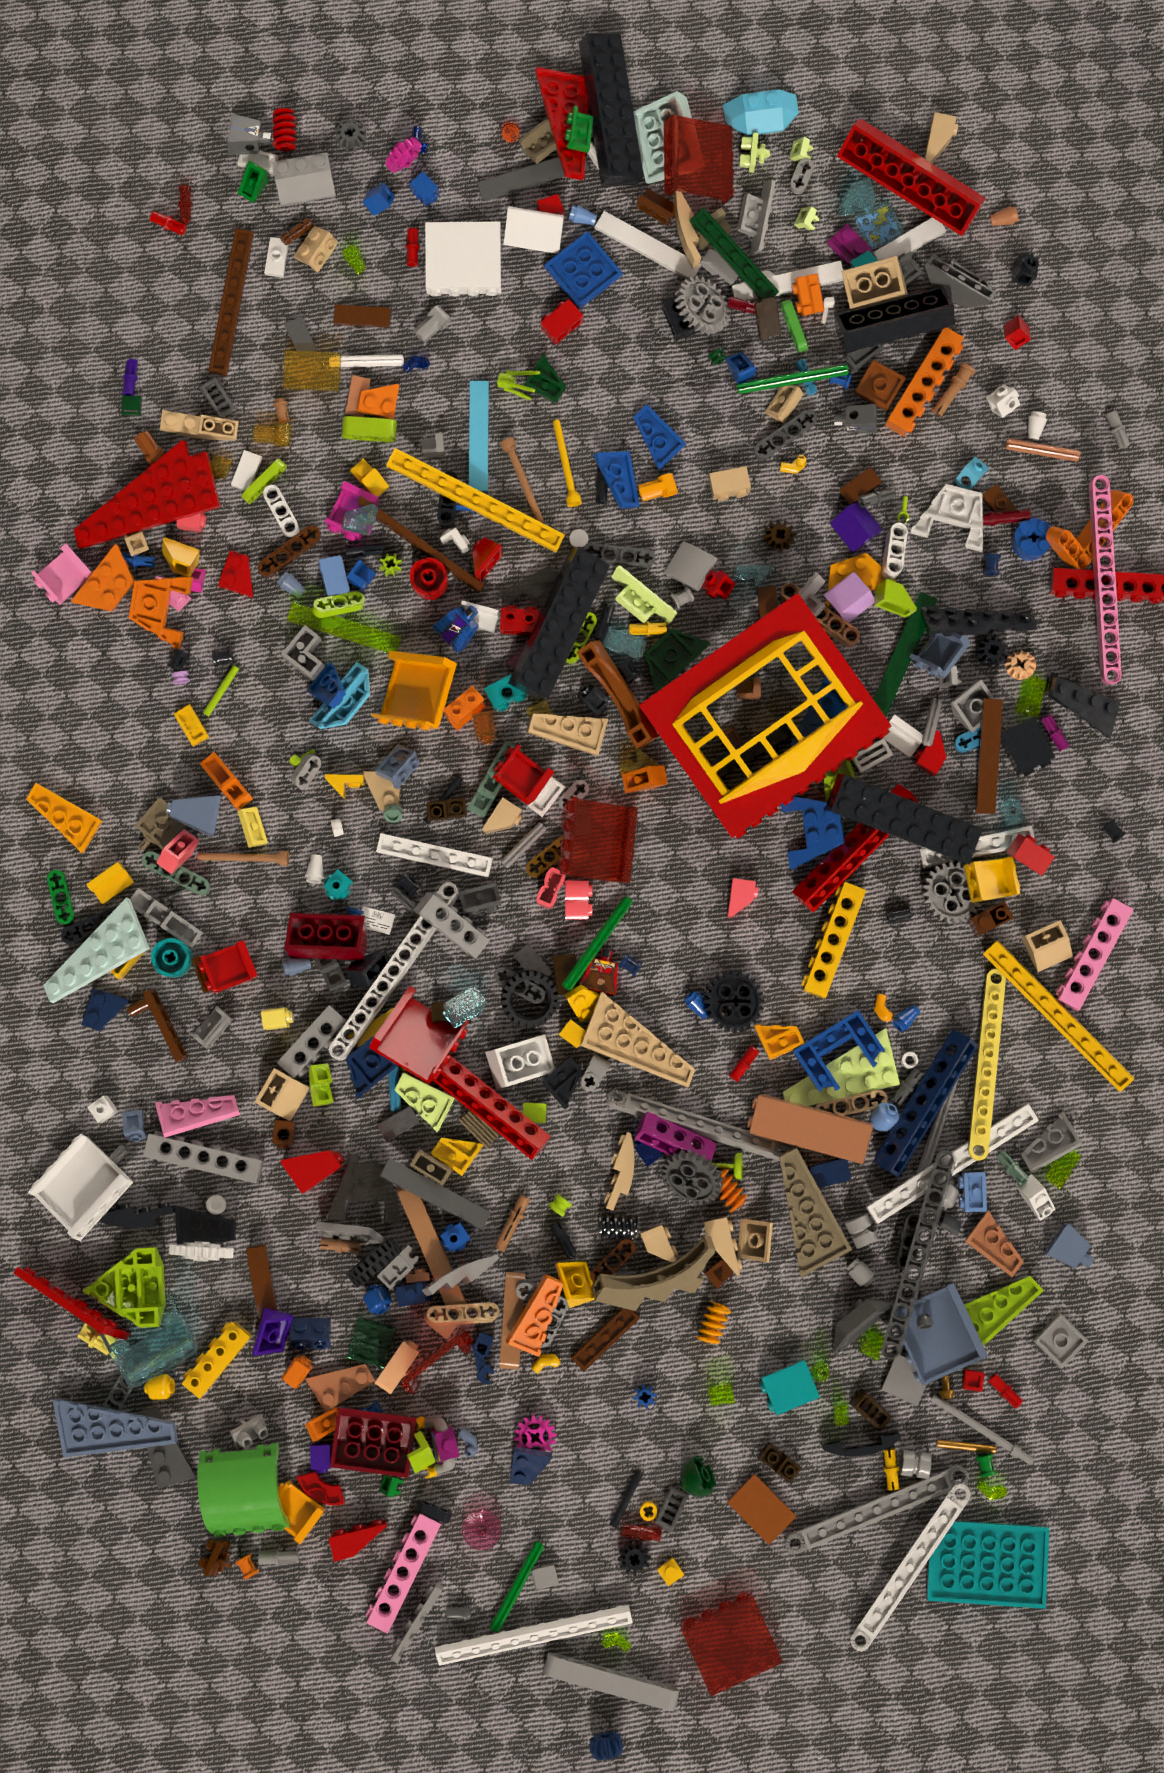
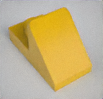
[350,459,389,497]
[325,774,365,800]

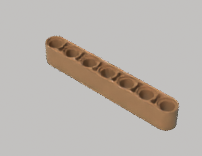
[396,1186,467,1311]

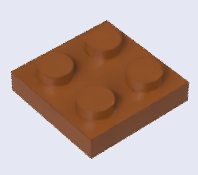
[854,360,906,412]

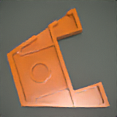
[128,576,193,649]

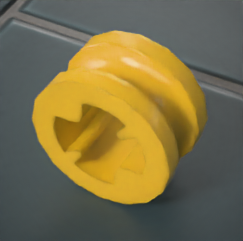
[640,1501,657,1521]

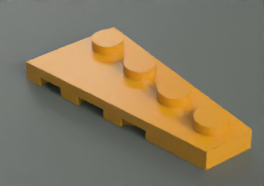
[26,783,103,854]

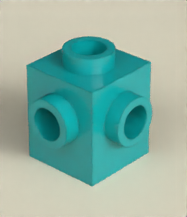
[323,869,354,901]

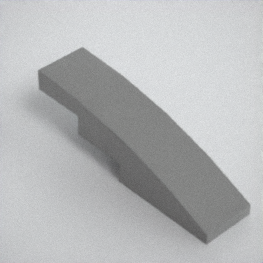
[130,887,203,948]
[422,1255,499,1296]

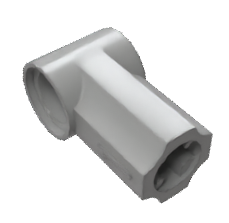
[413,305,452,343]

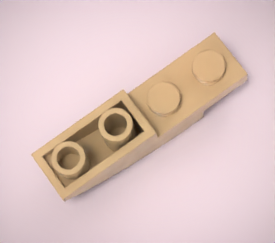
[160,410,239,440]
[604,1132,634,1211]

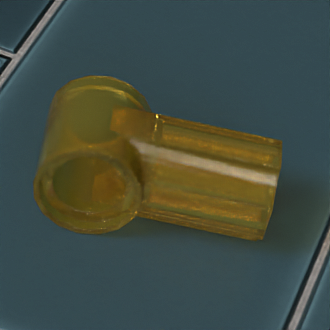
[253,423,292,447]

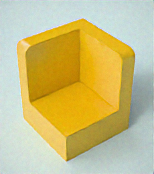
[559,1019,586,1048]

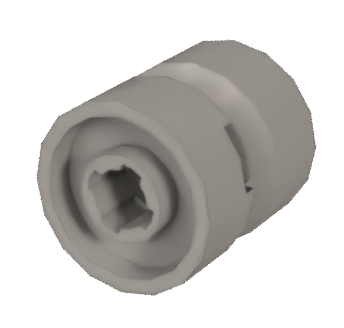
[845,1213,879,1249]
[899,1450,931,1479]

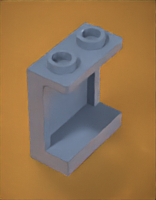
[909,632,971,679]

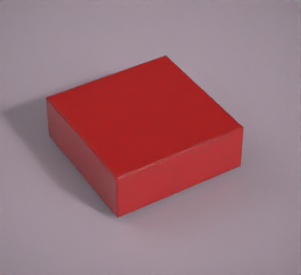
[962,1369,985,1392]

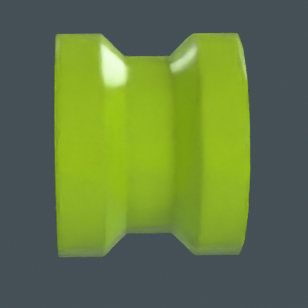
[548,1193,572,1217]

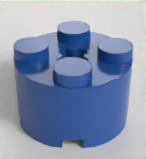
[1011,518,1051,561]

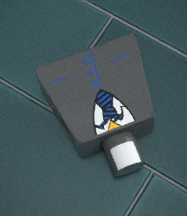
[227,114,272,155]
[834,404,877,433]

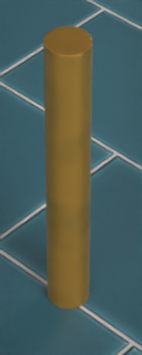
[936,1439,996,1454]

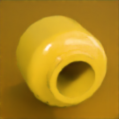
[144,1374,175,1400]

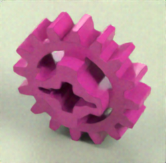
[385,137,422,173]
[514,1414,557,1451]

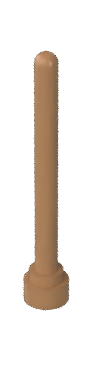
[500,437,543,523]
[197,851,289,866]

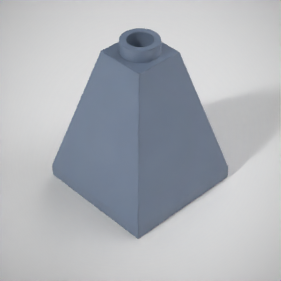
[166,796,221,837]

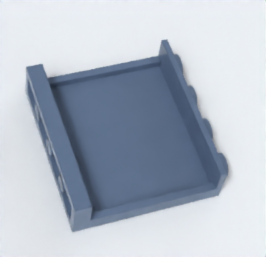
[888,1283,988,1386]

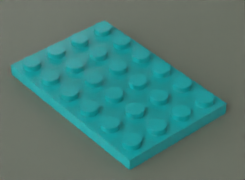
[926,1519,1049,1609]

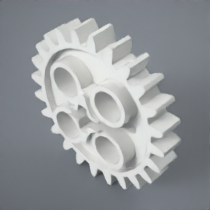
[169,1241,234,1261]

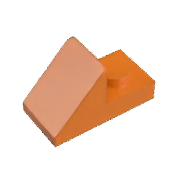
[305,1407,338,1442]

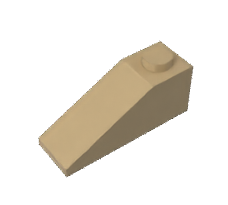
[924,112,958,164]

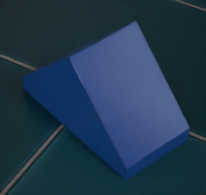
[725,351,756,384]

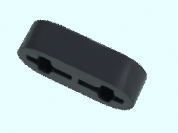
[415,1500,453,1523]

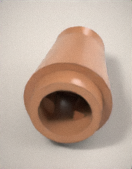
[990,206,1019,226]

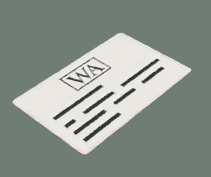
[361,906,395,935]

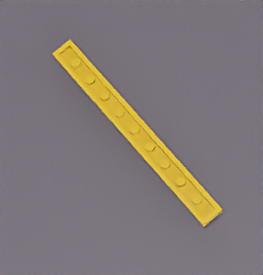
[386,448,565,553]
[983,940,1134,1092]

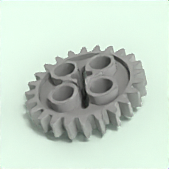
[675,276,730,335]
[921,861,981,924]

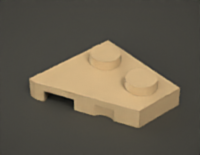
[363,771,400,811]

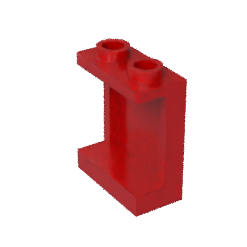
[492,744,554,805]
[197,940,257,994]

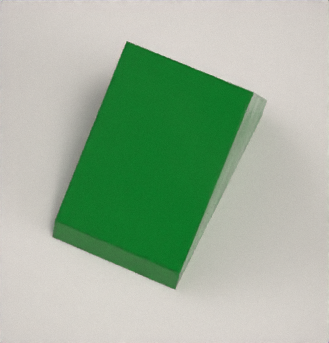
[238,161,269,203]

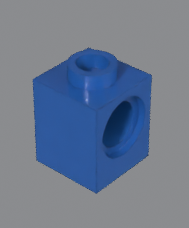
[409,172,439,207]

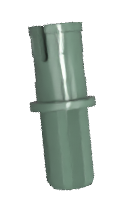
[997,1151,1029,1185]

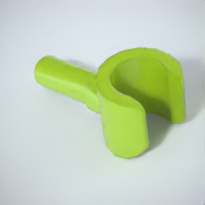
[897,496,909,524]
[289,749,315,768]

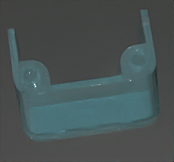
[100,1294,198,1388]

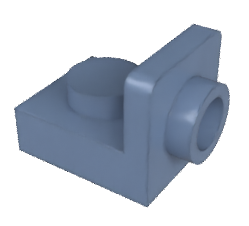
[123,1109,147,1142]

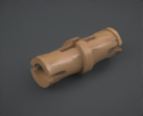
[320,1237,361,1254]

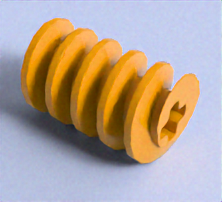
[696,1300,731,1344]

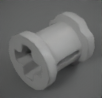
[670,586,694,610]

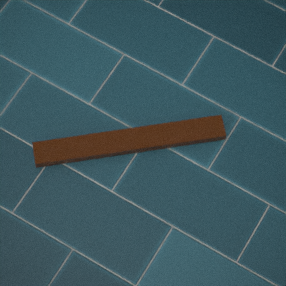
[208,228,254,376]
[357,496,484,593]

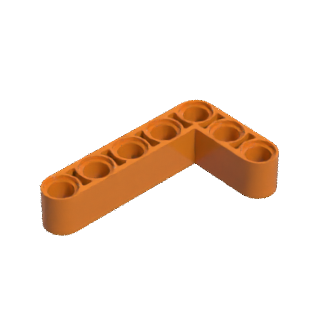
[1046,490,1133,570]

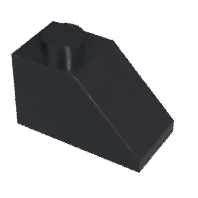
[345,949,389,987]

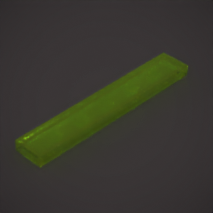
[287,602,402,653]

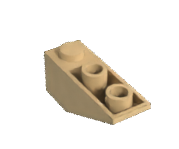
[703,1216,742,1276]

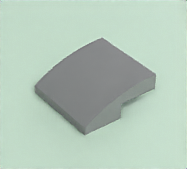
[664,541,718,591]

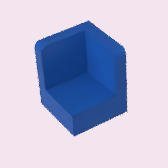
[362,182,395,216]
[347,559,376,592]

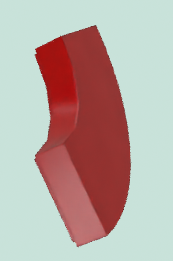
[297,1470,345,1506]

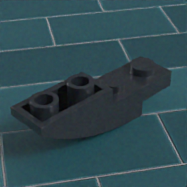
[99,1202,175,1228]

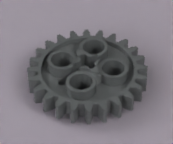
[661,1149,723,1206]

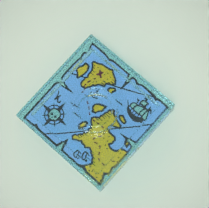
[854,201,905,250]

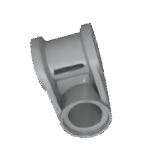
[580,1053,611,1091]

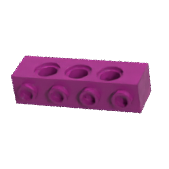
[634,1111,717,1160]

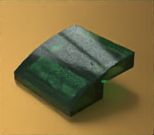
[347,1317,396,1368]

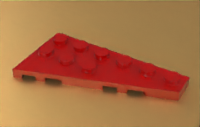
[13,1266,130,1340]

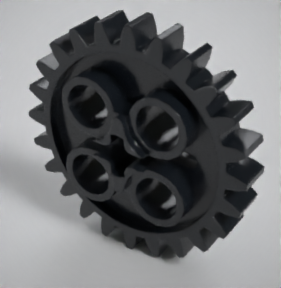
[702,970,765,1033]

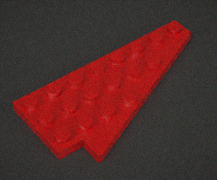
[74,440,221,549]

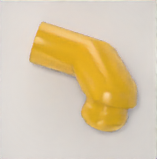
[780,455,807,474]
[531,1354,560,1374]

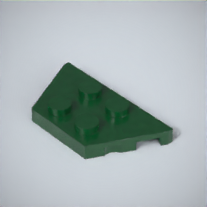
[644,628,711,693]

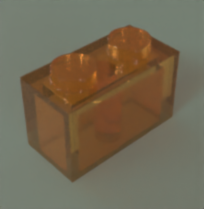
[472,711,496,745]

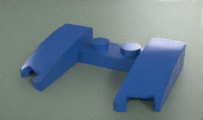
[793,1010,885,1092]

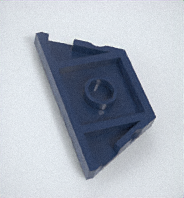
[346,1035,398,1099]

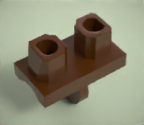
[198,1538,233,1576]

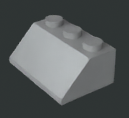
[272,152,336,206]

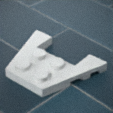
[911,484,983,552]

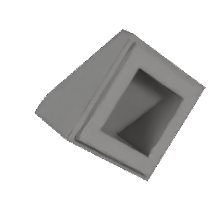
[531,1564,559,1590]

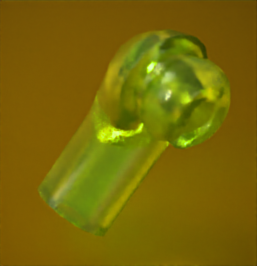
[976,1481,1007,1500]
[602,1633,632,1652]

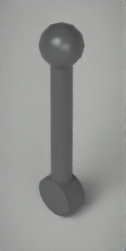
[160,882,198,904]

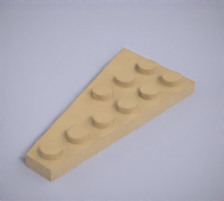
[580,991,695,1088]

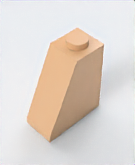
[375,1339,420,1394]

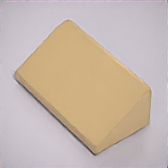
[765,385,803,424]

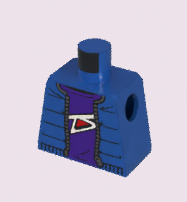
[432,605,479,652]

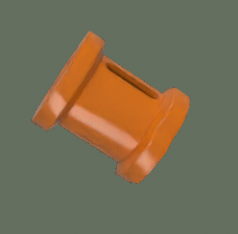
[235,1553,259,1580]

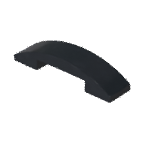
[821,1432,901,1457]

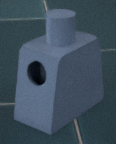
[1044,1223,1095,1268]

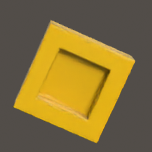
[657,1557,684,1587]

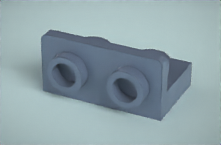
[375,744,420,789]

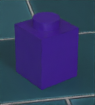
[310,1442,332,1473]

